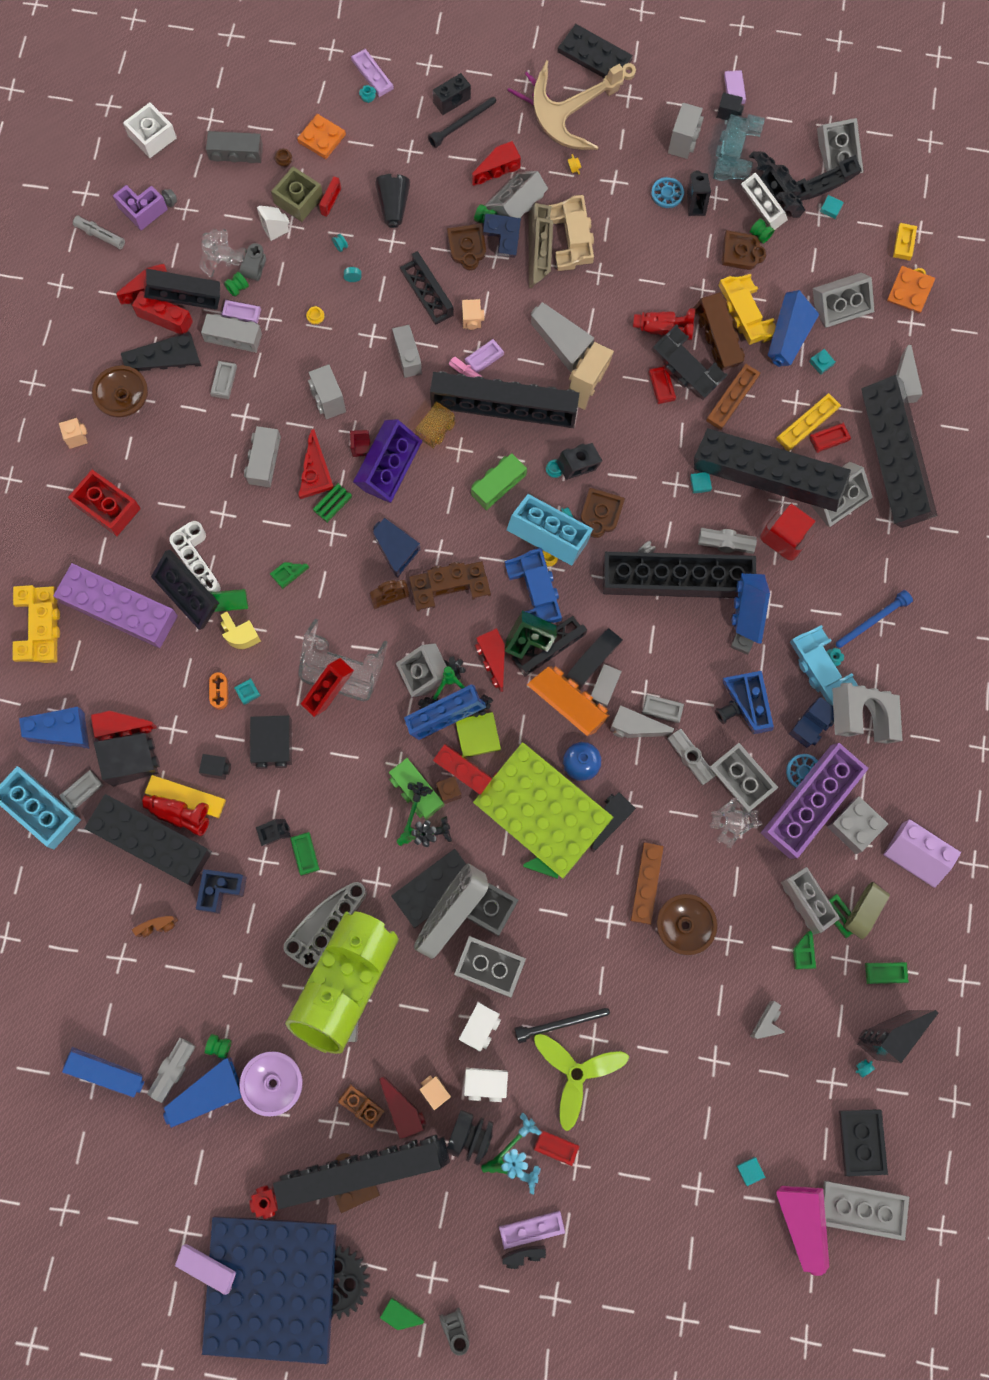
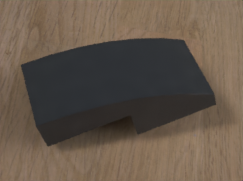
[502,1245,546,1269]

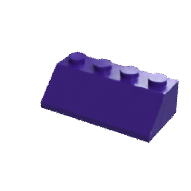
[353,419,423,503]

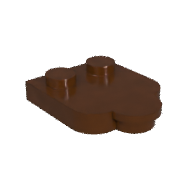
[447,223,486,271]
[722,230,766,270]
[581,488,625,538]
[370,580,409,609]
[334,1153,380,1213]

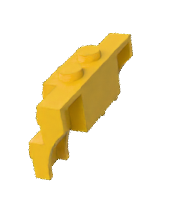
[718,274,776,345]
[13,585,60,663]

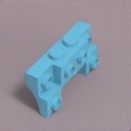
[790,625,858,706]

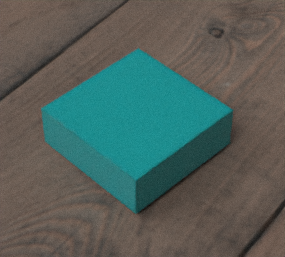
[820,195,844,219]
[690,472,712,494]
[234,678,261,705]
[737,1157,765,1186]

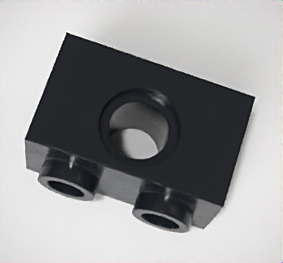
[433,73,471,115]
[556,443,603,480]

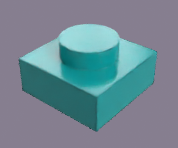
[809,349,836,375]

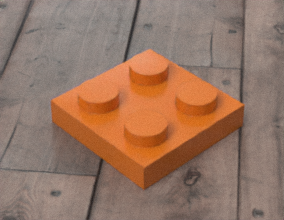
[297,114,346,159]
[887,266,935,313]

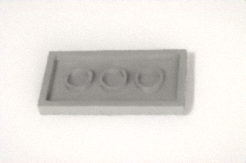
[823,1181,909,1241]

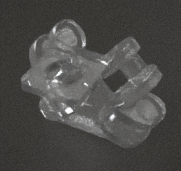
[199,229,247,277]
[710,797,762,849]

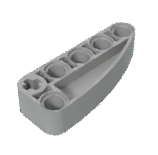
[414,863,489,959]
[284,882,367,969]

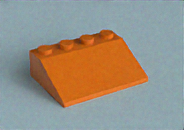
[527,666,610,736]

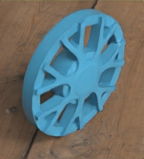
[651,177,684,208]
[786,754,818,788]

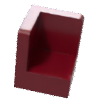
[350,430,371,457]

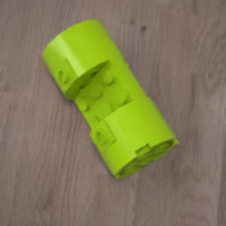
[285,911,398,1054]

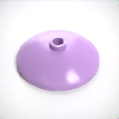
[240,1052,303,1116]

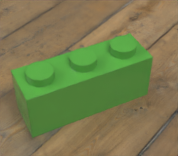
[471,453,527,511]
[389,758,444,820]

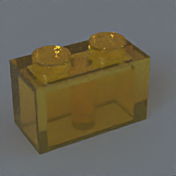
[415,402,456,449]

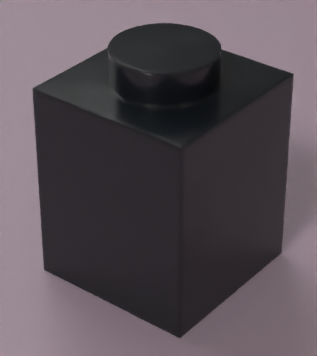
[716,92,744,123]
[199,754,231,780]

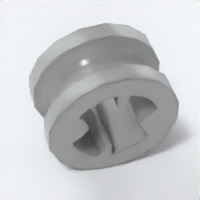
[638,541,656,553]

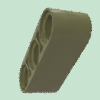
[844,882,890,940]

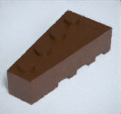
[693,292,745,371]

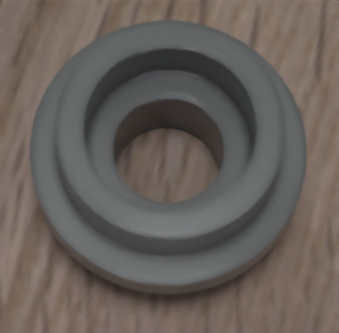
[161,189,177,207]

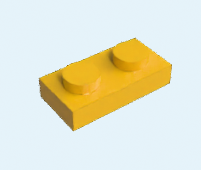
[893,223,917,261]

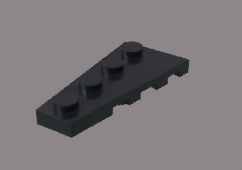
[121,332,201,371]

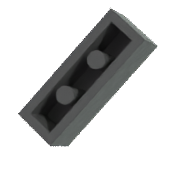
[206,131,263,163]

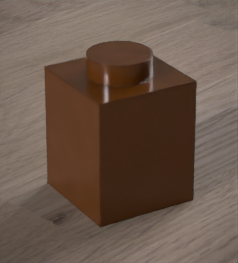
[436,776,462,804]

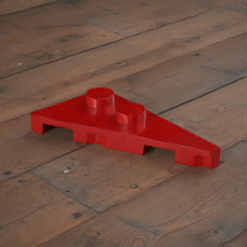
[299,429,334,499]

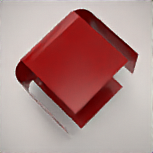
[760,502,817,561]

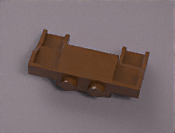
[409,561,491,612]

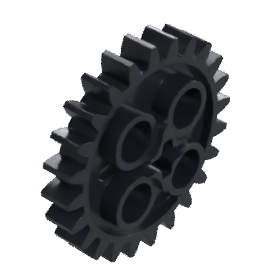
[331,1244,370,1320]

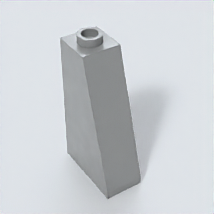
[531,302,594,372]

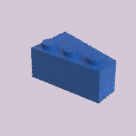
[723,671,774,734]
[19,707,90,749]

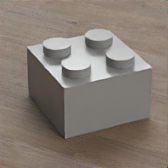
[668,103,704,159]
[307,365,346,419]
[396,644,447,697]
[827,796,888,854]

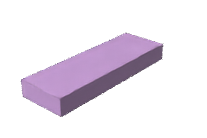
[351,49,393,97]
[499,1210,565,1249]
[175,1244,236,1295]

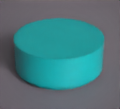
[344,267,361,282]

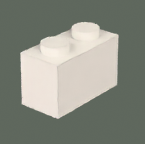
[459,1003,501,1051]

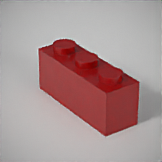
[132,291,193,335]
[301,658,354,717]
[433,744,493,795]

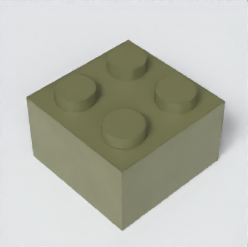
[271,167,323,222]

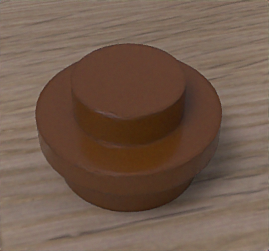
[275,148,293,166]

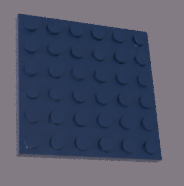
[202,1216,337,1364]

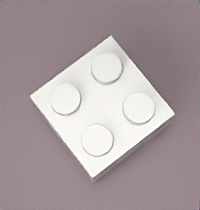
[123,103,177,158]
[464,1068,508,1102]

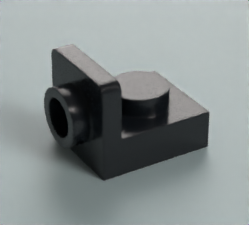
[256,819,291,846]

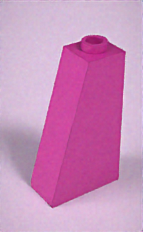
[777,1186,830,1276]

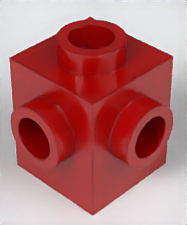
[249,1185,278,1219]

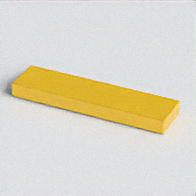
[776,393,841,451]
[145,775,226,818]

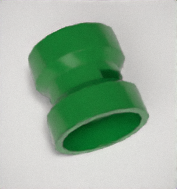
[474,204,497,223]
[750,218,775,244]
[224,272,249,297]
[205,1034,232,1060]

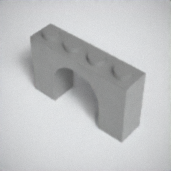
[832,683,903,744]

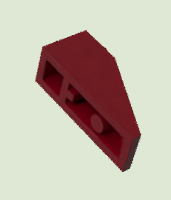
[379,1076,426,1139]

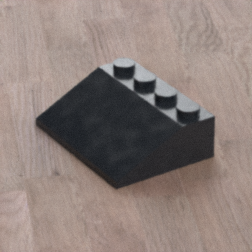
[857,1010,939,1063]

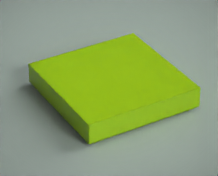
[456,712,501,758]

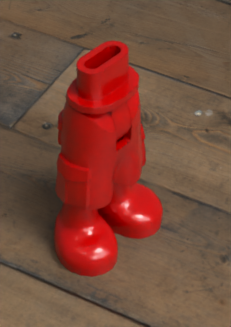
[633,308,695,340]
[142,795,209,836]

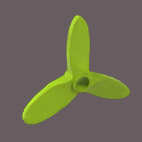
[534,1034,629,1131]

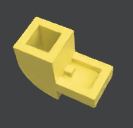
[220,612,261,649]

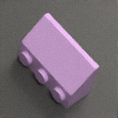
[883,819,961,888]

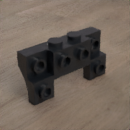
[749,151,806,218]
[651,324,728,400]

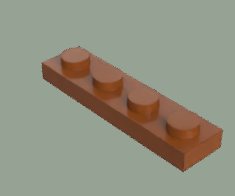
[706,364,761,430]
[631,842,664,925]

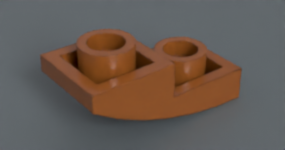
[131,916,179,938]
[338,1084,384,1128]

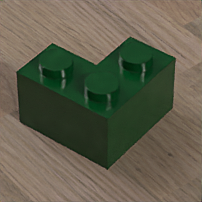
[505,610,557,659]

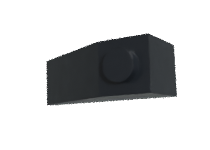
[591,792,636,852]

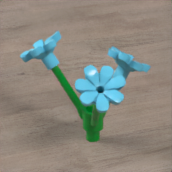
[481,1113,542,1195]

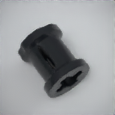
[715,700,741,724]

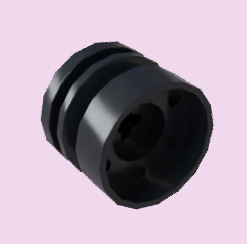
[447,1110,494,1166]

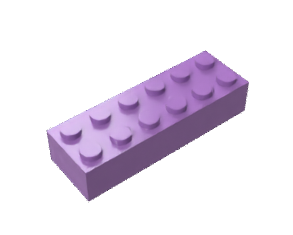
[53,563,178,648]
[761,743,869,859]

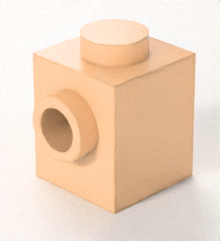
[462,299,484,330]
[59,418,88,449]
[419,1075,451,1110]

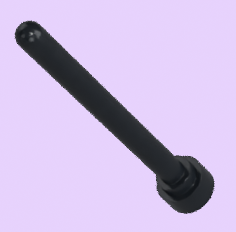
[428,97,496,148]
[514,1008,610,1044]

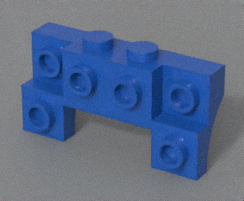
[505,548,562,623]

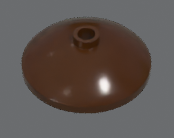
[92,365,148,417]
[657,894,717,955]

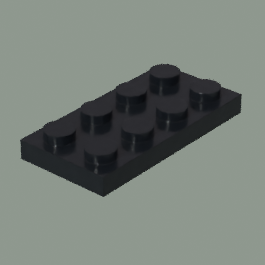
[558,24,633,78]
[151,549,219,630]
[391,849,466,929]

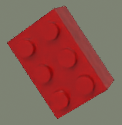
[68,469,141,536]

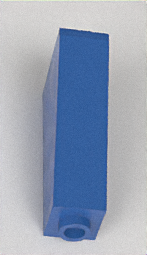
[768,290,819,367]
[62,1047,145,1097]
[163,1057,242,1128]

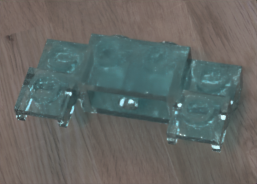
[713,114,765,181]

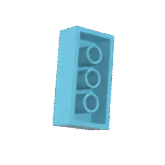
[507,494,593,566]
[0,766,82,849]

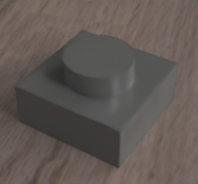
[731,633,754,655]

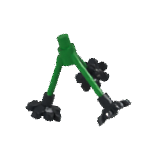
[418,656,493,717]
[397,782,452,847]

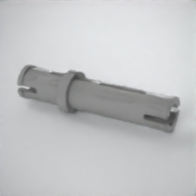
[73,216,125,249]

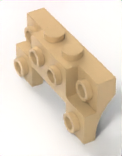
[549,195,594,271]

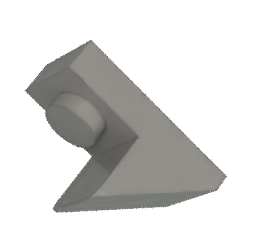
[750,1001,785,1039]

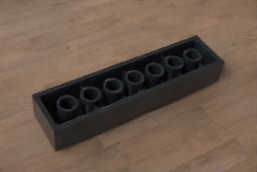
[430,371,580,428]
[861,375,938,528]
[694,428,851,512]
[603,551,756,598]
[273,1134,450,1209]

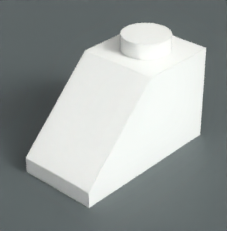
[257,206,289,241]

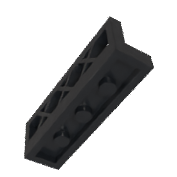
[400,251,454,325]
[512,616,587,677]

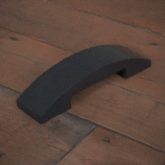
[797,155,862,201]
[565,628,623,690]

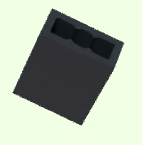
[250,715,292,769]

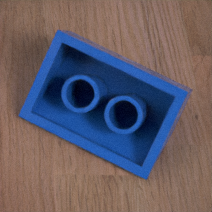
[731,573,770,644]

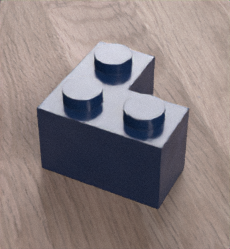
[482,213,521,258]
[789,697,834,748]
[196,869,247,914]

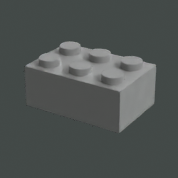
[454,936,526,998]

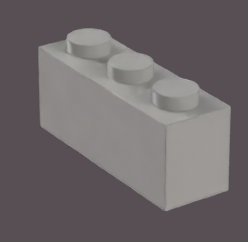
[201,314,262,353]
[244,426,281,488]

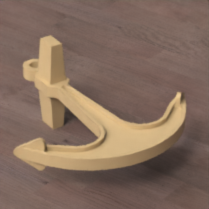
[533,60,636,150]

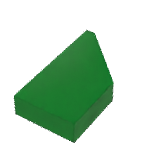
[270,562,309,589]
[523,857,559,879]
[793,931,816,970]
[380,1297,425,1330]

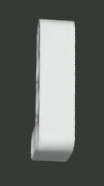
[170,521,221,593]

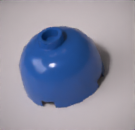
[563,742,602,781]

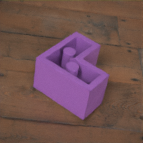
[113,185,168,230]

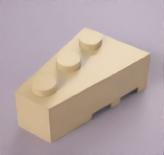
[569,342,614,410]

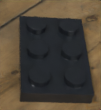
[839,1109,888,1176]

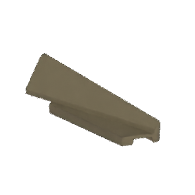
[529,203,553,288]

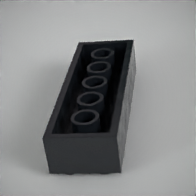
[84,794,212,886]

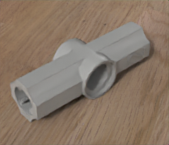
[698,528,757,554]
[667,729,716,786]
[147,1038,196,1103]

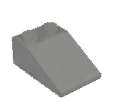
[817,118,863,173]

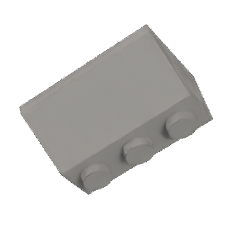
[485,171,548,218]
[813,273,874,328]
[811,462,873,527]
[709,743,778,813]
[781,867,840,935]

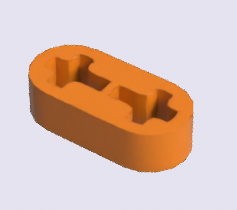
[209,672,228,710]

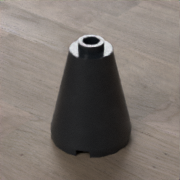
[375,174,410,228]

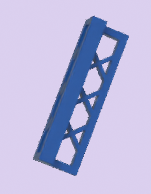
[404,684,486,740]

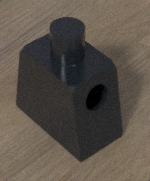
[687,170,711,216]

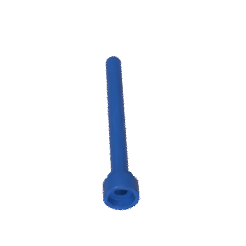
[835,590,913,648]

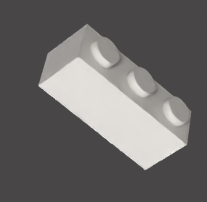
[741,172,788,229]

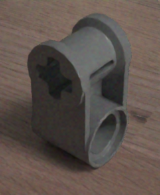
[240,243,266,281]
[439,1307,470,1356]

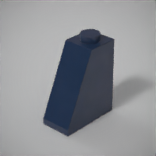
[373,518,421,578]

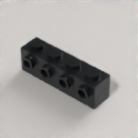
[144,269,220,310]

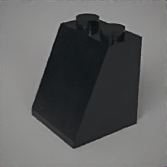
[94,733,160,787]

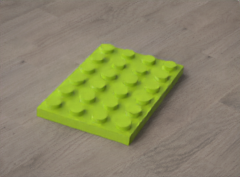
[473,742,614,879]

